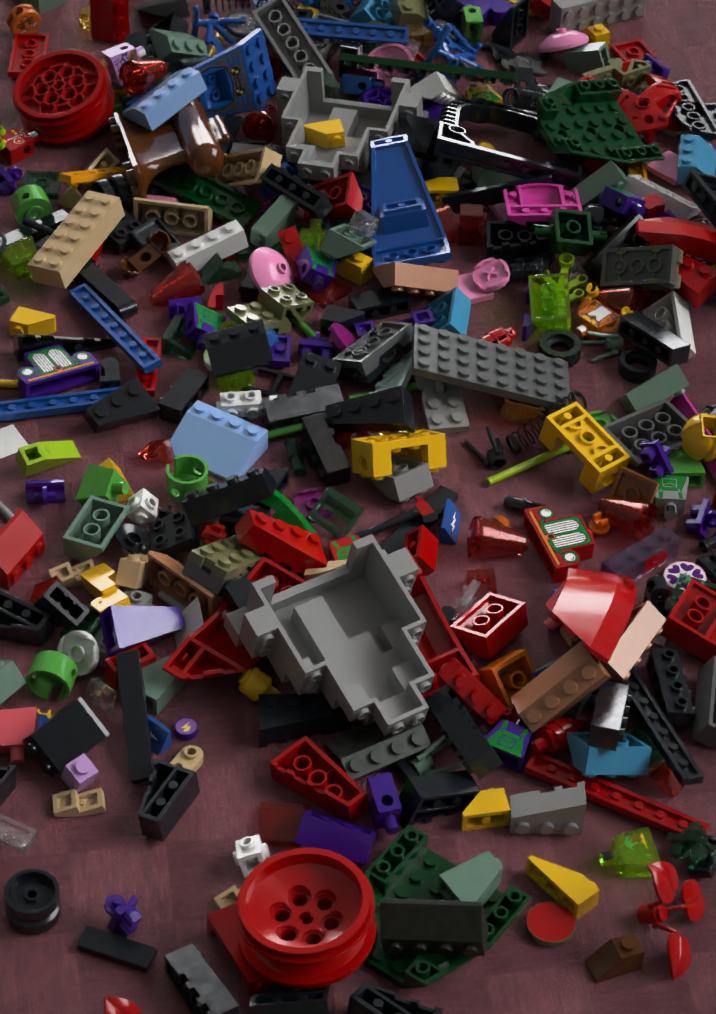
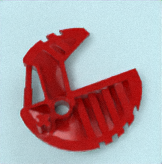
[617,74,682,144]

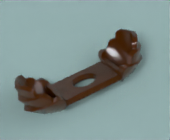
[118,230,171,277]

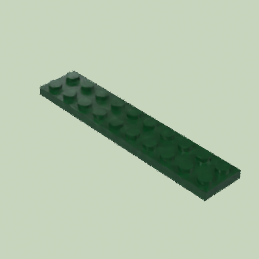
[339,53,518,86]

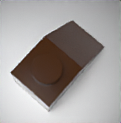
[585,932,645,983]

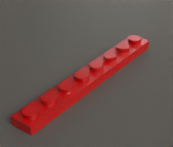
[524,753,710,847]

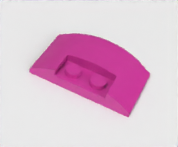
[503,183,582,226]

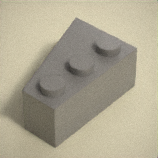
[509,781,586,835]

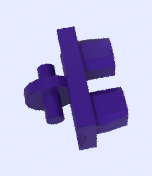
[643,53,670,79]
[0,165,22,196]
[166,296,203,320]
[299,331,335,359]
[639,440,674,479]
[25,479,65,505]
[685,498,716,540]
[104,894,143,938]

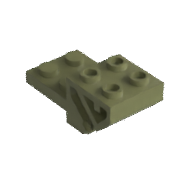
[582,58,652,94]
[225,283,314,335]

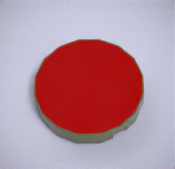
[525,901,576,948]

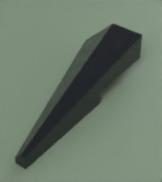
[13,334,117,362]

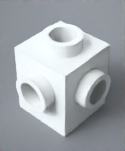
[126,488,159,527]
[233,834,270,878]

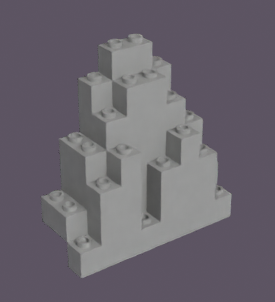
[276,66,429,181]
[223,534,435,736]

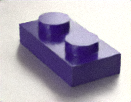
[269,335,292,368]

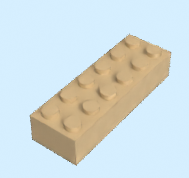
[27,190,125,289]

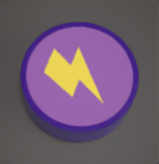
[175,717,198,740]

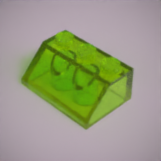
[528,273,571,332]

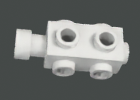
[216,390,277,419]

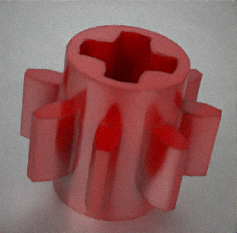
[201,522,229,545]

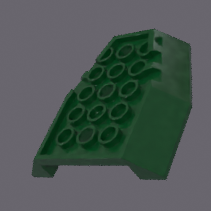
[536,78,665,164]
[362,824,532,989]

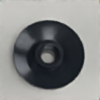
[114,523,152,555]

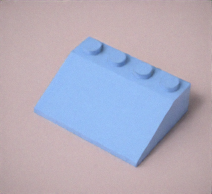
[121,67,207,131]
[164,400,268,480]

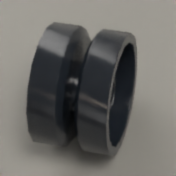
[91,173,133,213]
[4,869,61,935]

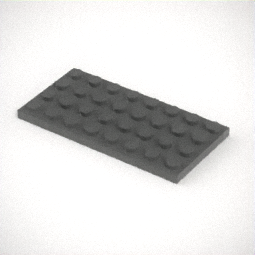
[411,323,570,410]

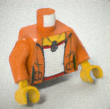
[574,283,633,340]

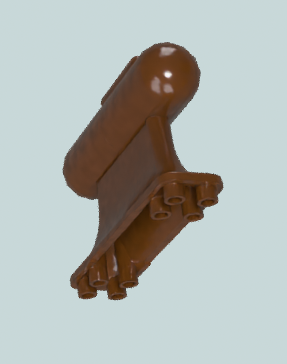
[107,98,230,199]

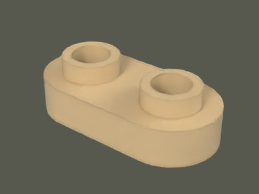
[170,745,203,771]

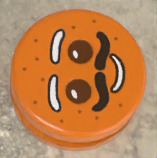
[7,4,41,35]

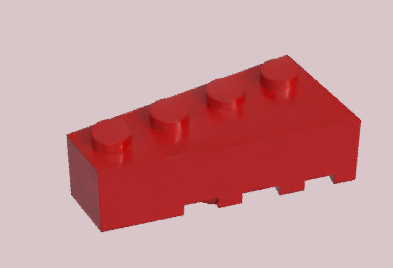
[649,243,716,309]
[234,509,327,575]
[269,735,369,822]

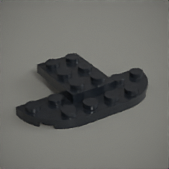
[667,79,716,141]

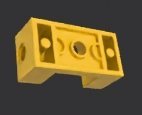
[538,401,631,494]
[351,429,447,480]

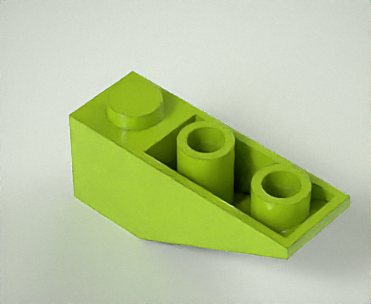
[15,440,81,478]

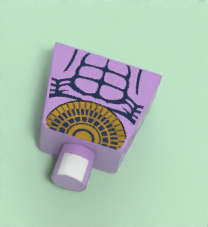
[102,43,146,86]

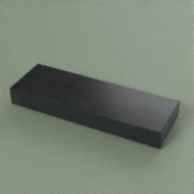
[77,925,157,973]

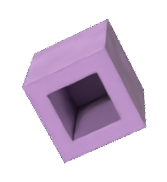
[60,753,99,793]

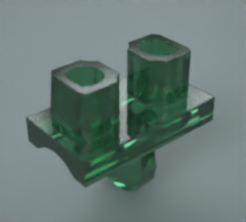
[666,822,716,862]

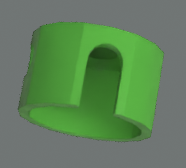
[10,185,53,226]
[166,455,208,502]
[25,650,78,702]

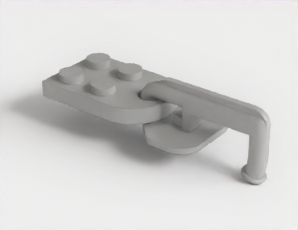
[414,375,470,433]

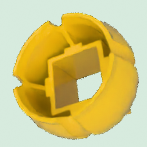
[681,413,716,462]

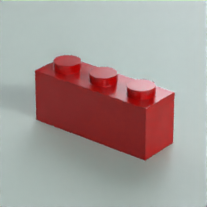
[438,657,508,726]

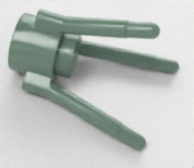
[581,331,624,362]
[409,735,463,776]

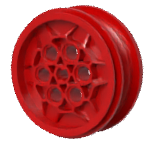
[13,50,115,146]
[235,848,377,989]

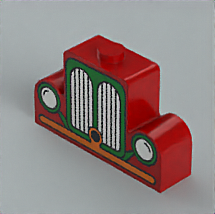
[522,506,595,584]

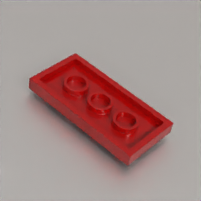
[7,33,50,79]

